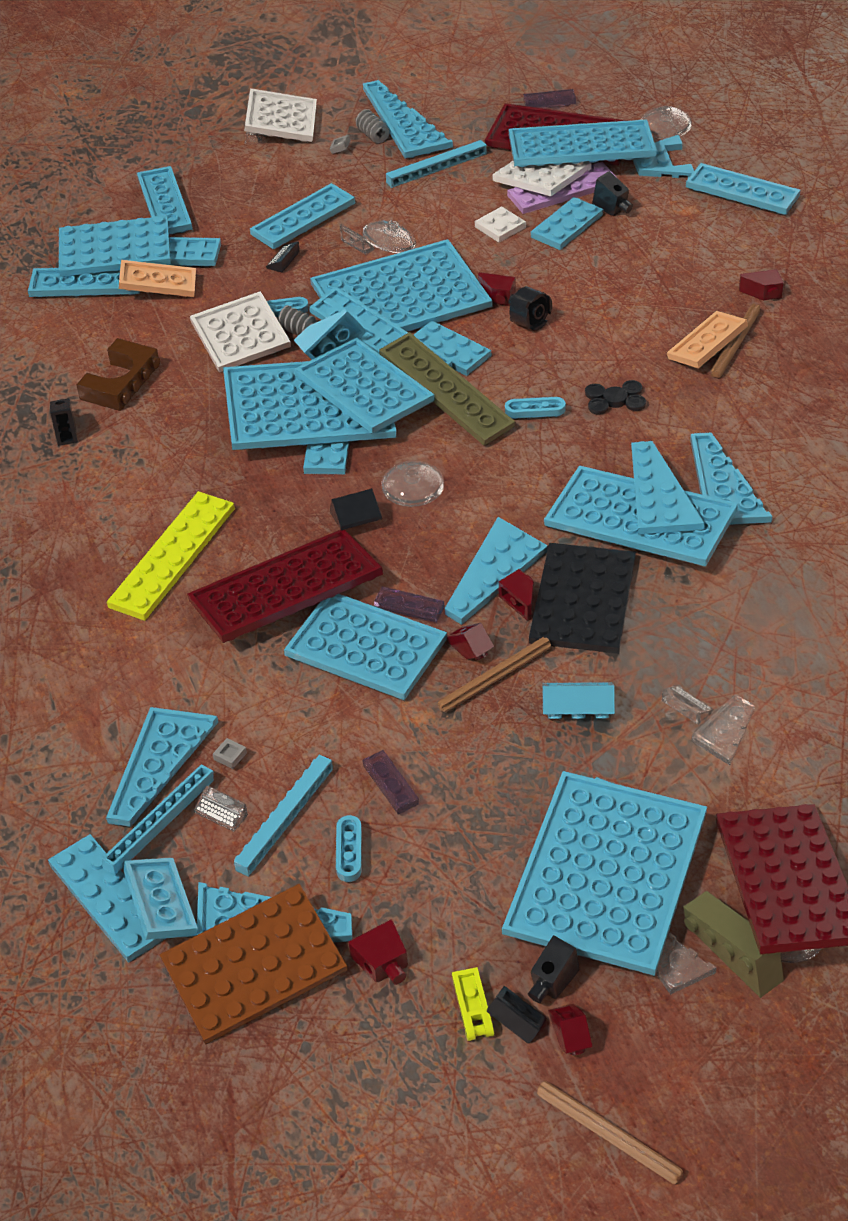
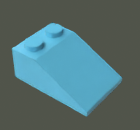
[294,309,368,360]

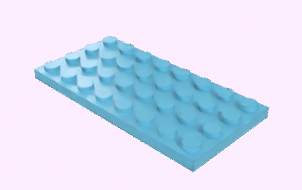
[509,120,657,167]
[544,466,738,566]

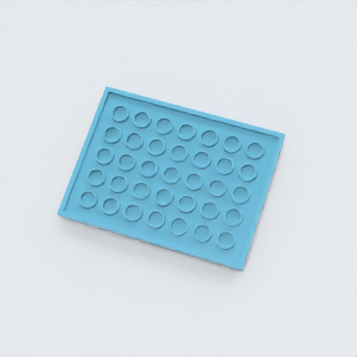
[310,239,492,331]
[223,361,396,450]
[502,771,707,976]

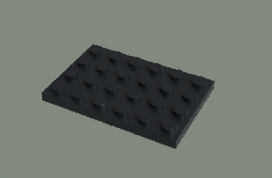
[529,543,636,654]

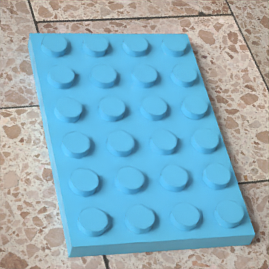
[59,216,171,277]
[295,338,434,434]
[284,594,447,701]

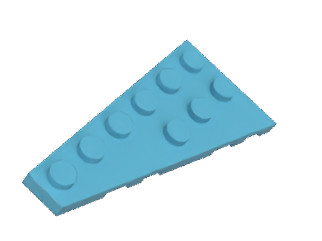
[690,433,772,525]

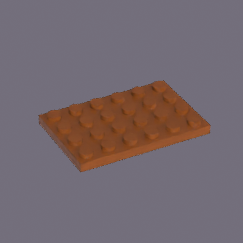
[159,884,348,1045]

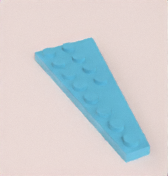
[363,80,453,158]

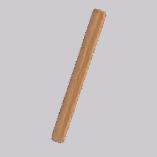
[711,303,761,378]
[438,637,551,712]
[537,1081,683,1184]

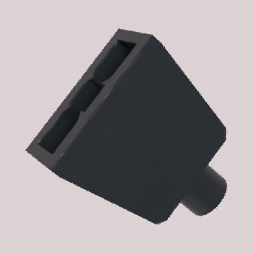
[592,171,633,216]
[50,398,78,446]
[528,935,580,1003]

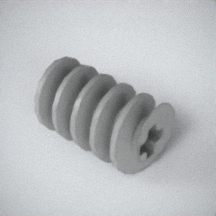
[356,109,390,144]
[278,305,319,335]

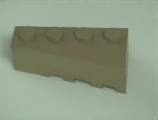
[683,891,784,998]

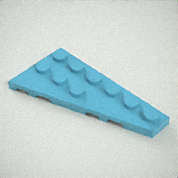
[631,441,705,535]
[445,517,548,625]
[106,707,218,827]
[197,882,353,942]

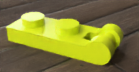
[452,967,494,1041]

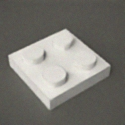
[475,207,526,242]

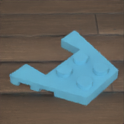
[632,135,694,178]

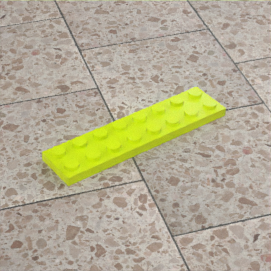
[107,491,235,621]

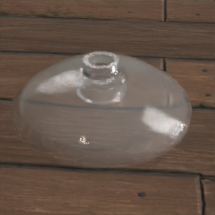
[640,106,692,139]
[362,220,416,253]
[381,460,444,507]

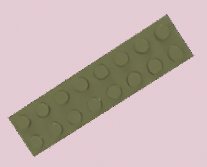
[379,332,515,446]

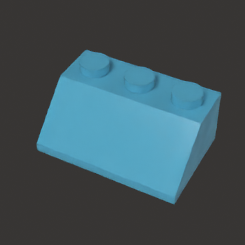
[542,682,615,719]

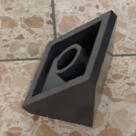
[330,488,382,530]

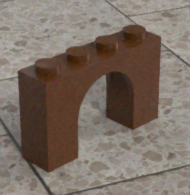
[76,338,160,411]

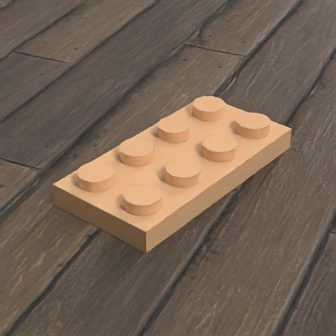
[119,260,196,297]
[667,311,748,368]

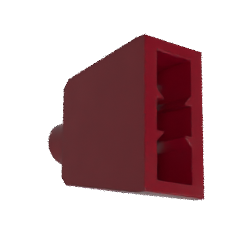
[348,919,408,985]

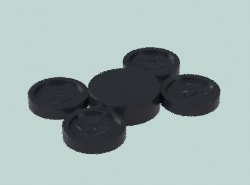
[585,380,646,414]

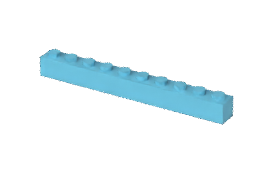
[386,140,487,188]
[234,754,333,877]
[102,764,214,875]

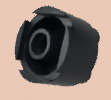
[508,286,552,330]

